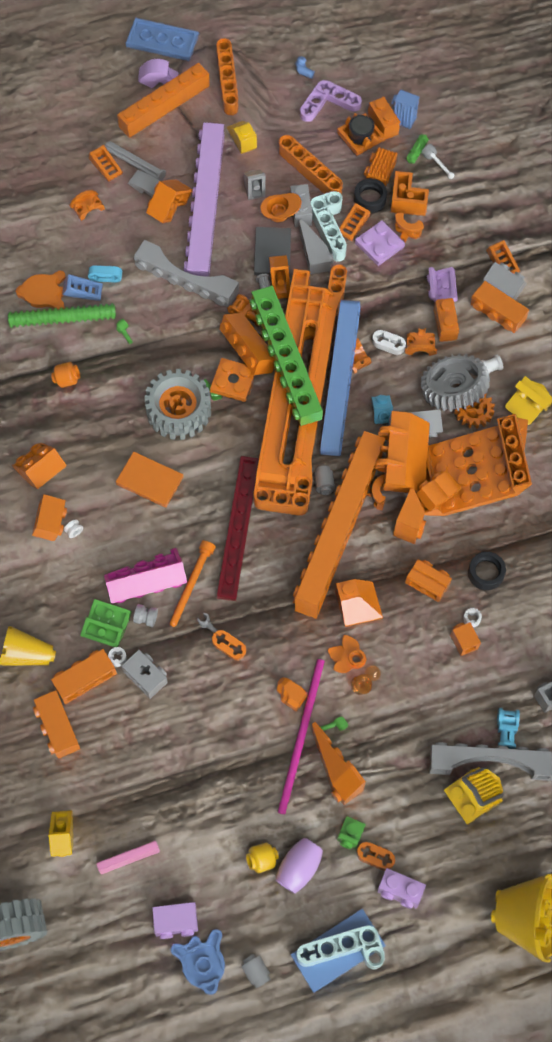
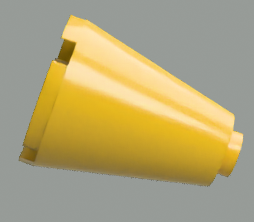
[0,626,56,666]

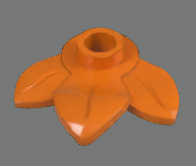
[328,635,366,673]

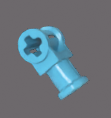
[497,708,520,749]

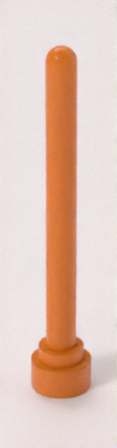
[170,540,216,627]

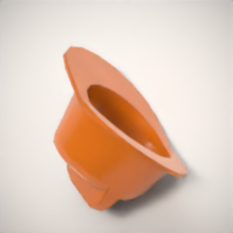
[260,193,302,222]

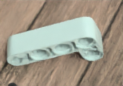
[311,191,347,262]
[297,925,385,969]

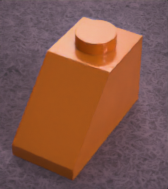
[269,255,290,299]

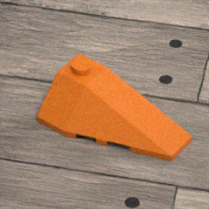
[311,722,366,805]

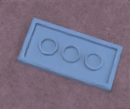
[126,18,199,61]
[291,909,386,993]

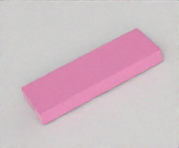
[97,841,160,874]

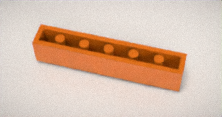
[117,62,210,138]

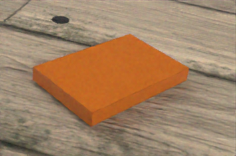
[116,452,184,508]

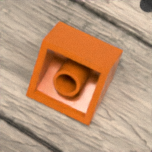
[393,489,427,544]

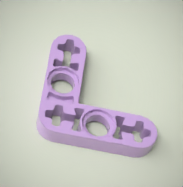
[300,80,362,122]

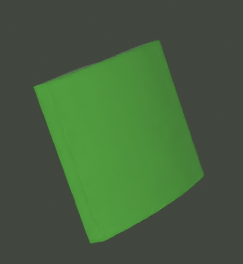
[80,599,132,647]

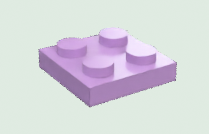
[355,220,405,266]

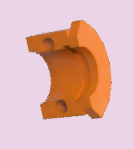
[69,190,105,221]
[395,213,424,243]
[405,328,437,356]
[352,338,372,374]
[367,475,386,511]

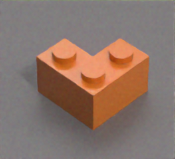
[391,171,429,216]
[146,179,193,223]

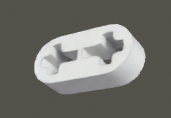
[372,330,406,355]

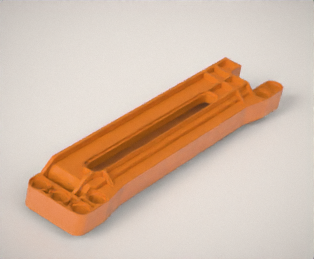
[254,264,347,516]

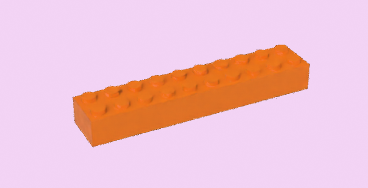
[293,431,386,619]

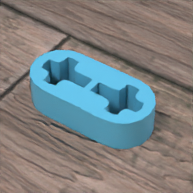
[88,265,122,283]

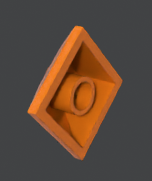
[335,579,383,627]

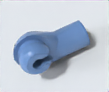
[295,56,315,79]

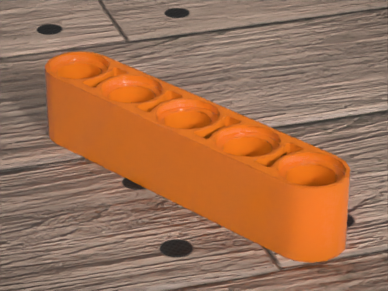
[216,38,239,116]
[279,135,343,195]

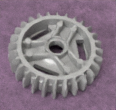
[421,353,490,412]

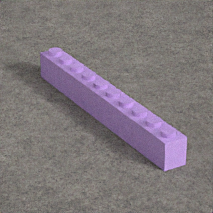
[184,123,224,277]

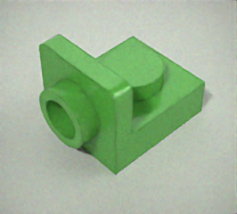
[337,816,366,849]

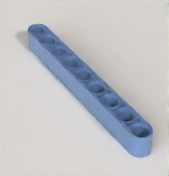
[320,300,361,456]

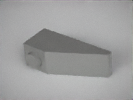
[299,220,334,274]

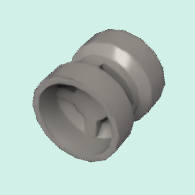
[133,604,158,627]

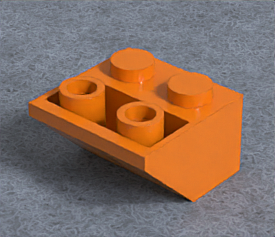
[12,443,67,489]

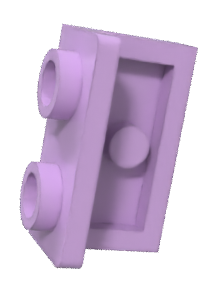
[427,267,458,302]

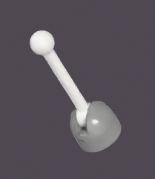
[421,144,454,179]

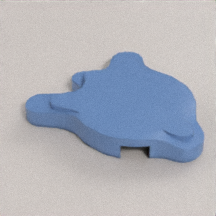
[171,929,225,995]

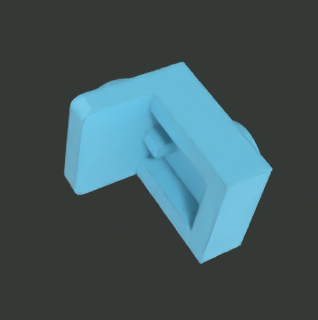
[371,395,393,424]

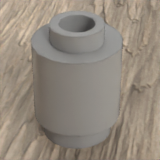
[314,466,335,495]
[242,954,271,989]

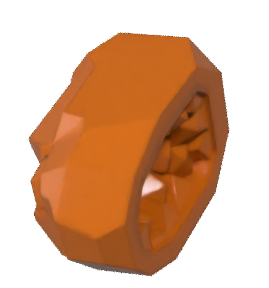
[277,677,308,711]

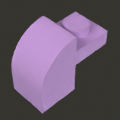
[138,59,178,88]

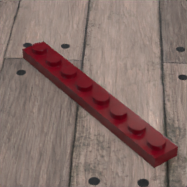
[217,456,259,601]

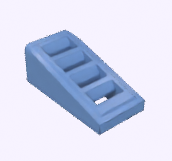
[62,274,102,301]

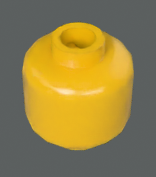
[246,842,279,873]

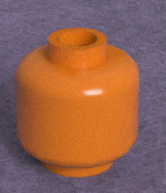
[51,362,80,388]

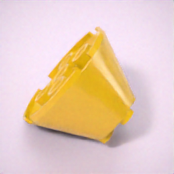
[491,873,552,962]

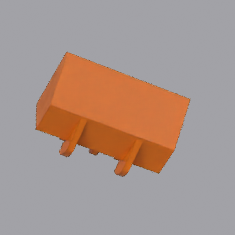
[375,411,430,493]

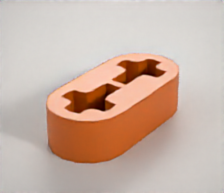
[212,630,246,660]
[357,842,395,871]

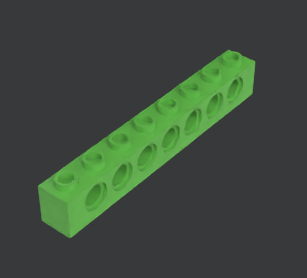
[249,286,323,426]

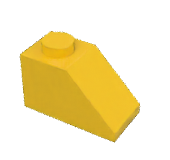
[227,121,257,154]
[49,810,73,857]

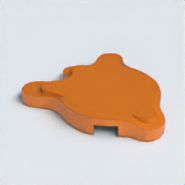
[16,270,66,309]

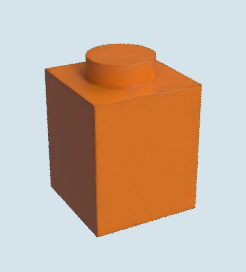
[451,622,481,656]

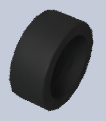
[354,178,387,213]
[468,551,506,590]

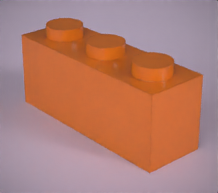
[470,281,530,334]
[51,649,117,705]
[32,690,80,759]

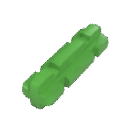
[406,134,429,164]

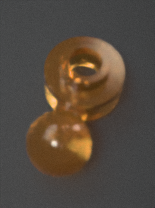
[351,665,381,695]

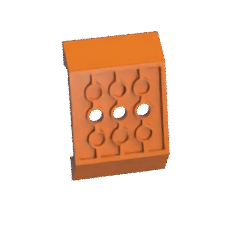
[417,414,532,516]

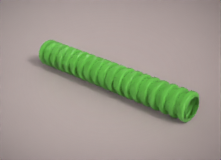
[8,303,116,328]

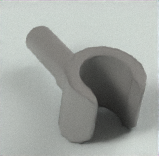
[197,613,219,638]

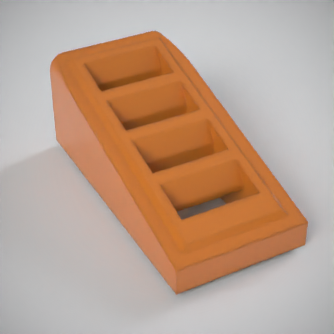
[89,145,123,182]
[339,203,370,241]
[486,240,520,274]

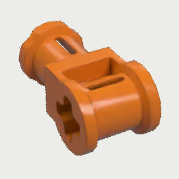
[227,294,258,326]

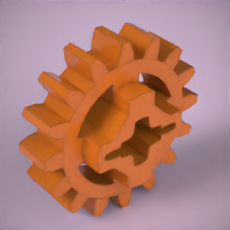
[454,394,495,429]

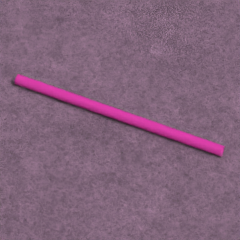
[278,659,325,815]

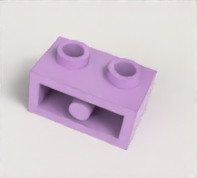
[377,868,426,909]

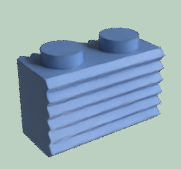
[392,90,420,129]

